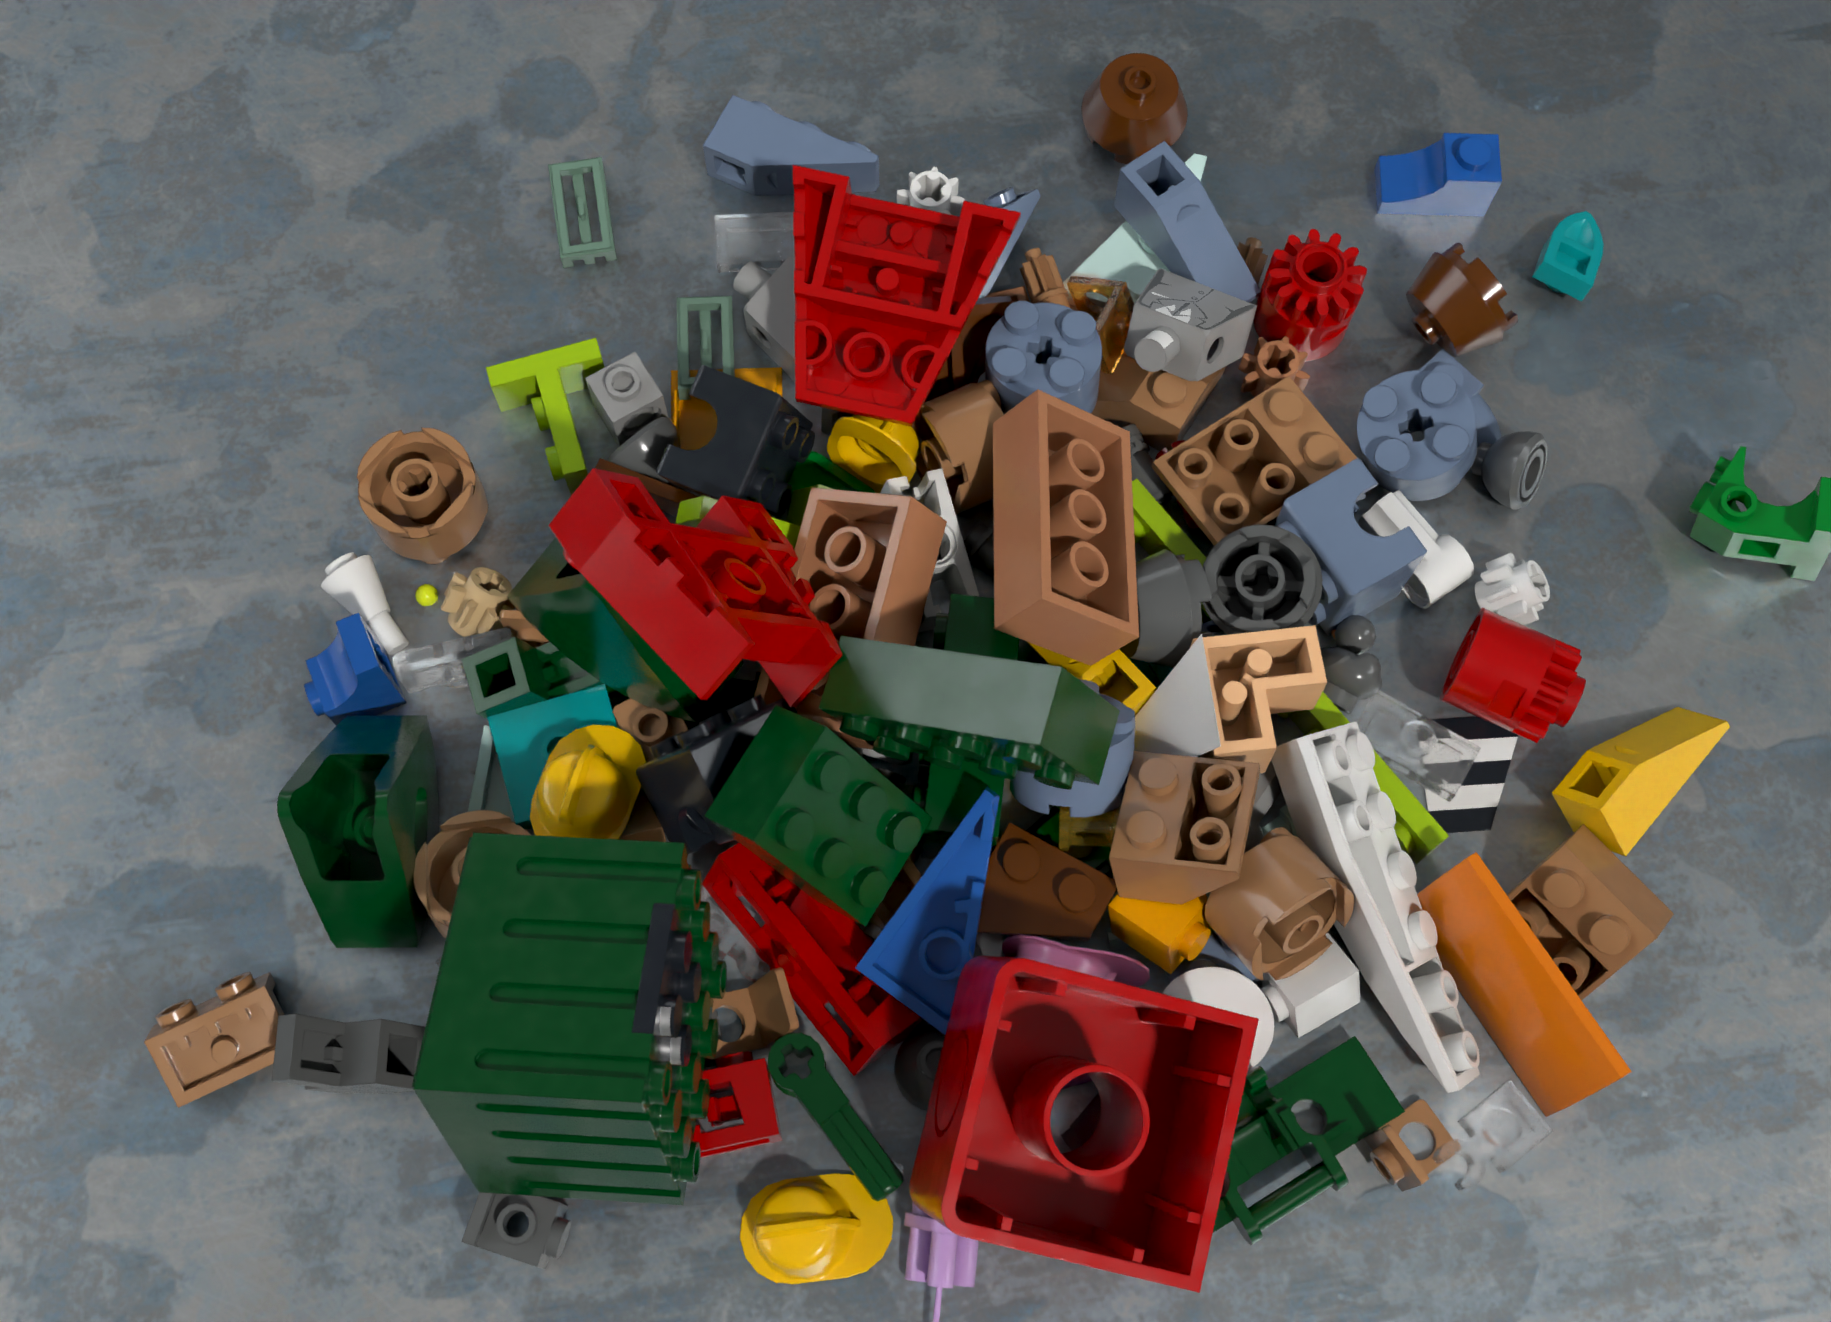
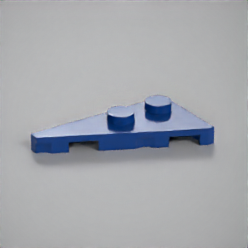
[855,787,1000,1035]

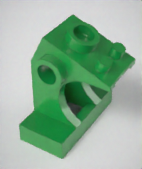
[1689,446,1831,581]

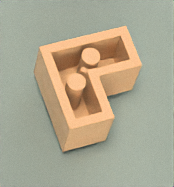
[1190,625,1327,773]

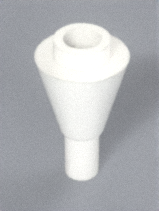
[321,552,409,655]

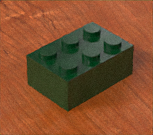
[704,705,932,926]

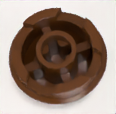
[1081,53,1188,164]
[1406,243,1518,357]

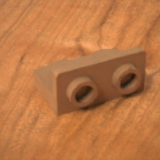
[144,972,284,1108]

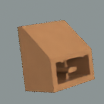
[1109,751,1260,905]
[1507,824,1674,1000]

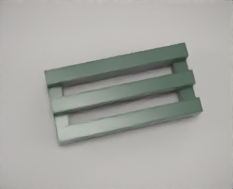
[548,157,617,268]
[677,296,735,400]

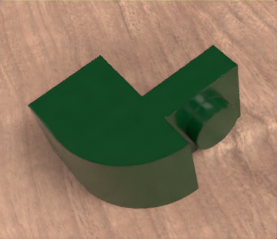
[462,637,609,719]

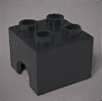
[656,365,815,518]
[636,694,798,854]

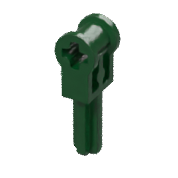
[768,1033,904,1202]

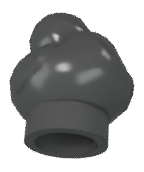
[1320,615,1382,714]

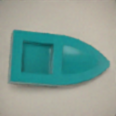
[1532,211,1604,302]

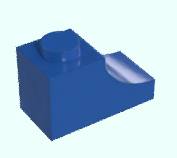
[1375,133,1502,217]
[304,613,407,726]

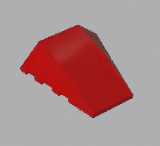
[793,165,1021,427]

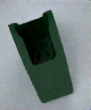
[507,538,744,723]
[277,715,439,948]

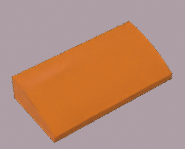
[1417,852,1632,1117]

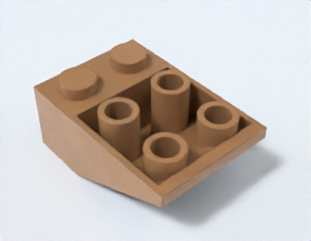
[1151,376,1357,546]

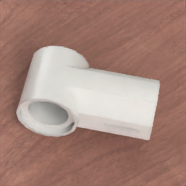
[1358,490,1474,609]

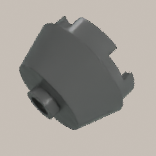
[1202,525,1323,635]
[1120,549,1212,669]

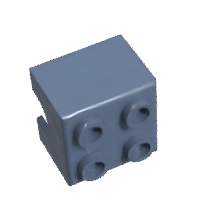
[1274,458,1427,636]

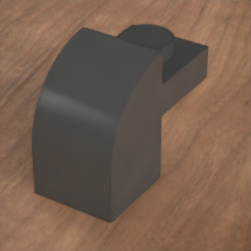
[271,1014,425,1094]

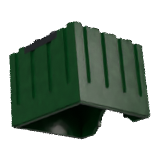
[412,833,727,1205]

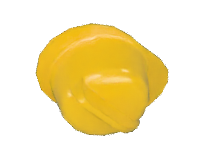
[827,414,919,493]
[530,724,646,840]
[740,1173,893,1284]

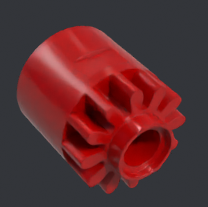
[1253,229,1367,361]
[1440,608,1586,743]

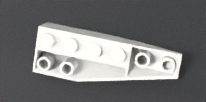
[1271,721,1480,1093]

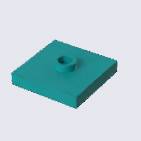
[487,684,638,830]

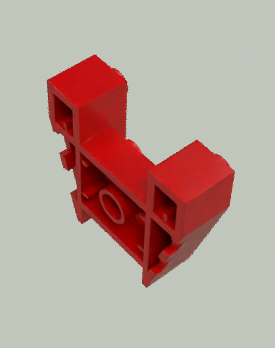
[549,468,843,707]

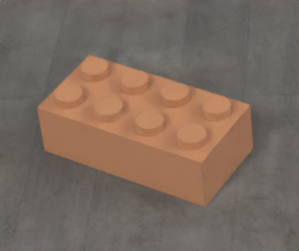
[993,389,1139,666]
[754,488,947,750]

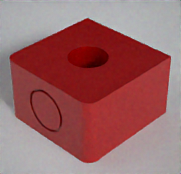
[909,955,1259,1293]

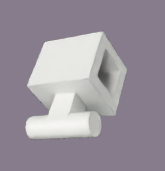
[1261,932,1360,1038]

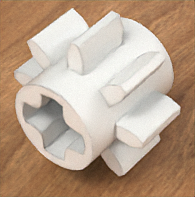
[897,167,965,216]
[1475,552,1550,625]

